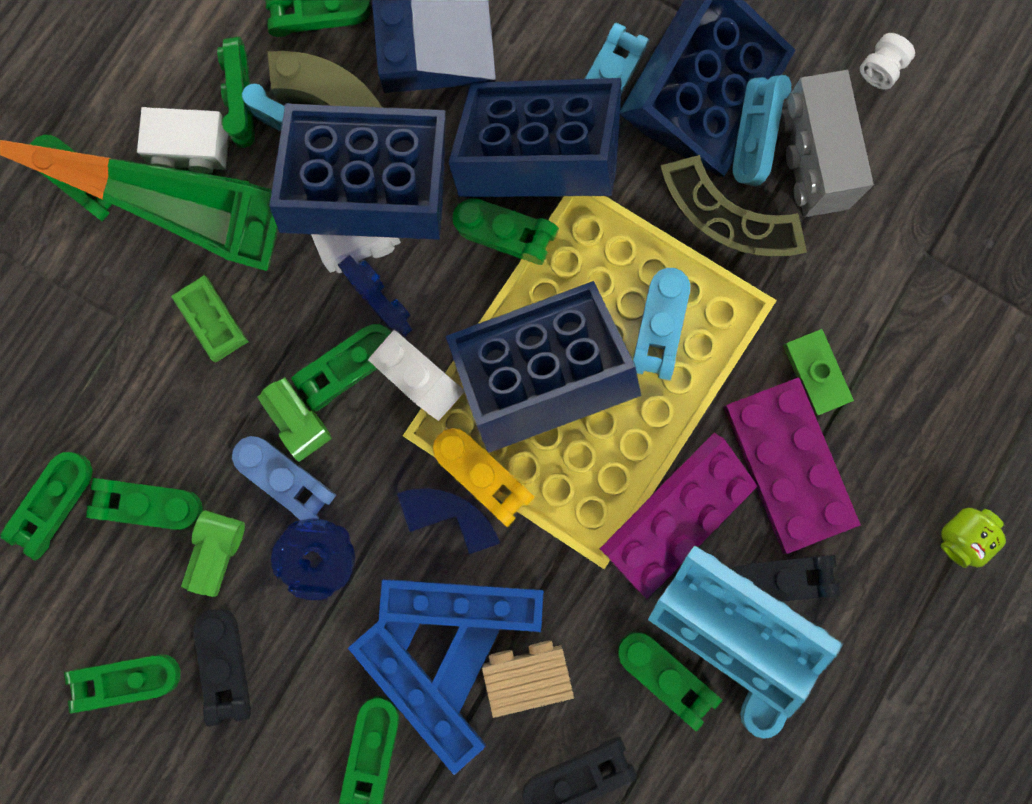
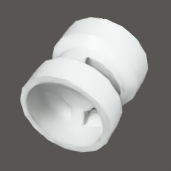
[860,33,915,89]

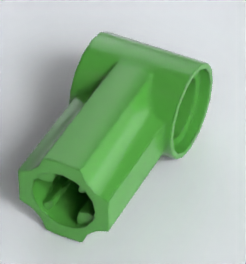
[257,378,332,462]
[181,510,245,597]

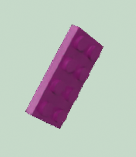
[724,377,861,554]
[599,433,757,599]

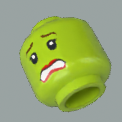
[941,508,1006,568]

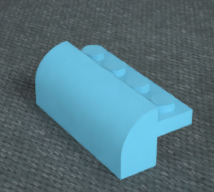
[648,545,842,718]

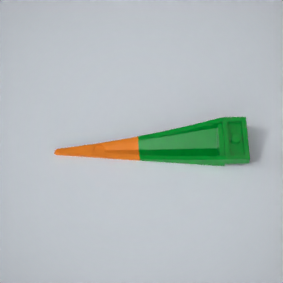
[0,140,278,271]

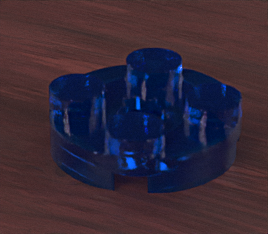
[271,518,355,600]

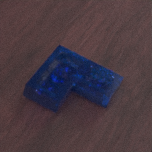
[337,254,412,337]

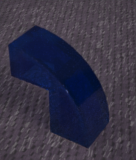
[397,489,501,554]

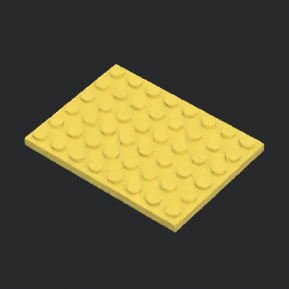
[403,196,777,569]

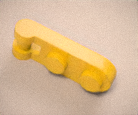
[433,428,535,527]

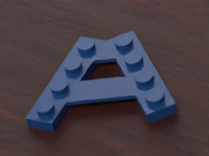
[348,579,544,775]

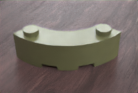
[267,51,382,108]
[661,155,807,256]

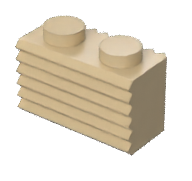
[482,641,574,718]

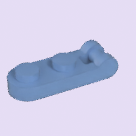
[232,436,336,527]

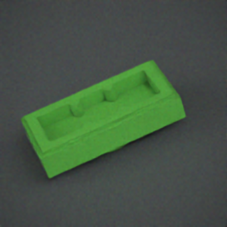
[171,275,249,363]
[783,329,854,416]

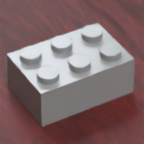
[779,70,874,217]

